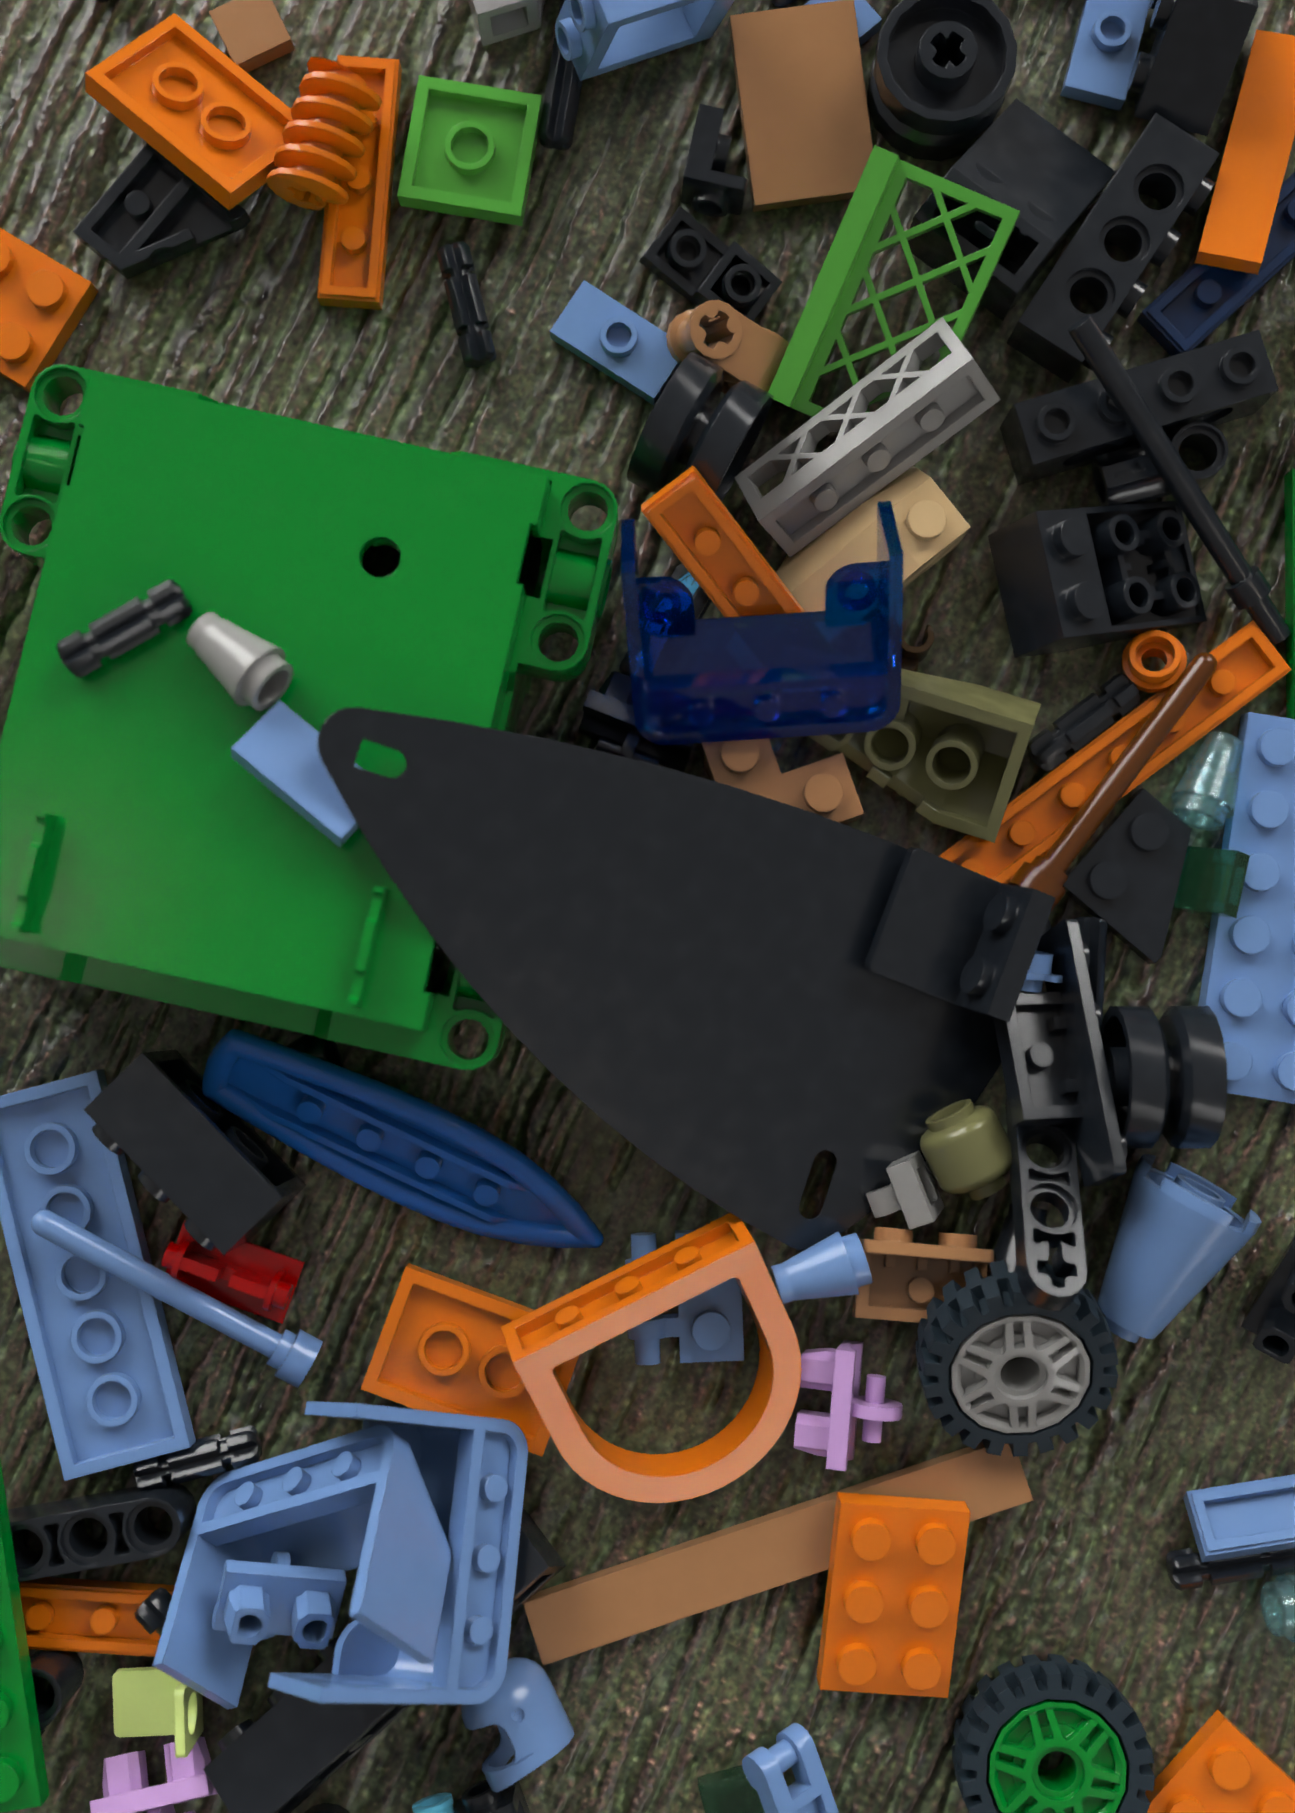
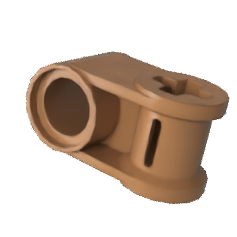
[666,300,789,395]

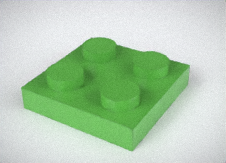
[397,75,543,226]

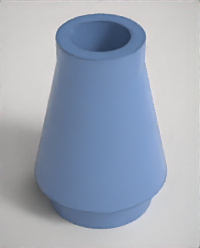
[770,1231,872,1304]

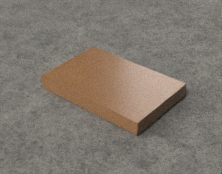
[728,0,873,212]

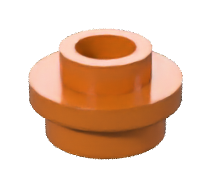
[1121,630,1187,693]

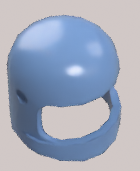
[461,1657,574,1792]

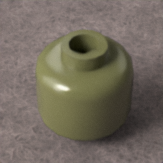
[920,1099,1012,1200]

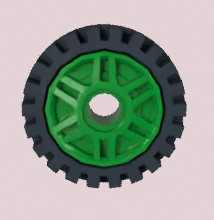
[952,1654,1155,1813]

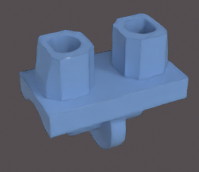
[212,1551,347,1650]

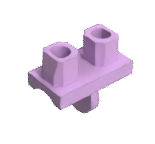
[794,1340,903,1471]
[90,1737,218,1813]

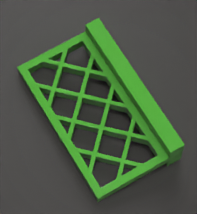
[768,145,1020,417]

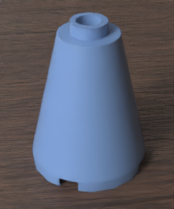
[1097,1154,1262,1343]

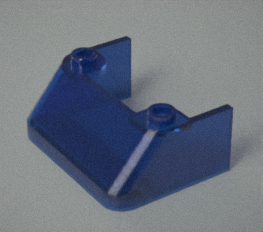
[621,501,903,745]

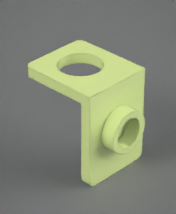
[112,1667,204,1758]

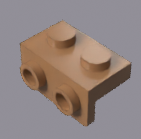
[852,1227,995,1323]

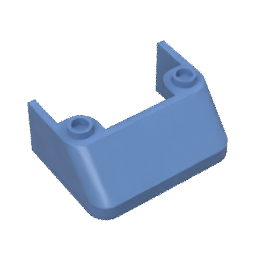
[268,1401,528,1704]
[153,1425,451,1710]

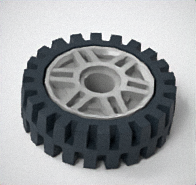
[916,1260,1119,1457]

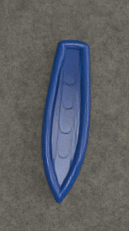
[202,1029,604,1248]

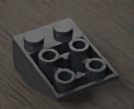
[908,98,1116,321]
[988,500,1207,658]

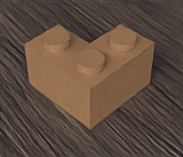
[697,713,864,825]

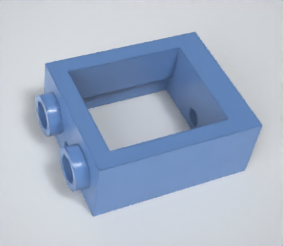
[555,0,735,81]

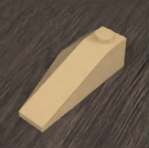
[726,466,971,698]

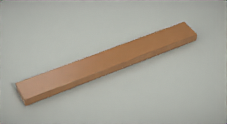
[523,1442,1033,1666]

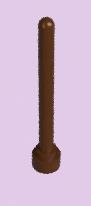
[1008,652,1217,913]

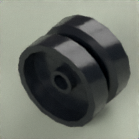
[867,0,1017,161]
[627,352,774,502]
[1102,1006,1227,1148]

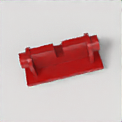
[161,1220,305,1324]

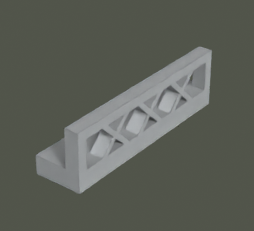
[734,317,1001,557]

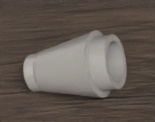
[186,612,294,711]

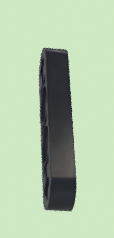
[1005,1097,1087,1311]

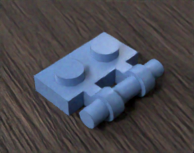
[625,1230,744,1365]

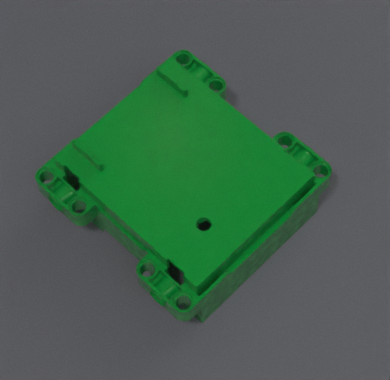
[0,364,619,1070]

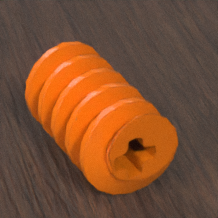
[266,56,382,211]

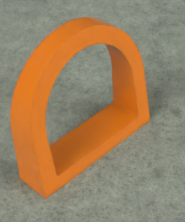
[501,1213,802,1503]

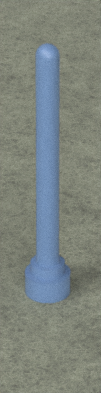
[31,1210,323,1388]

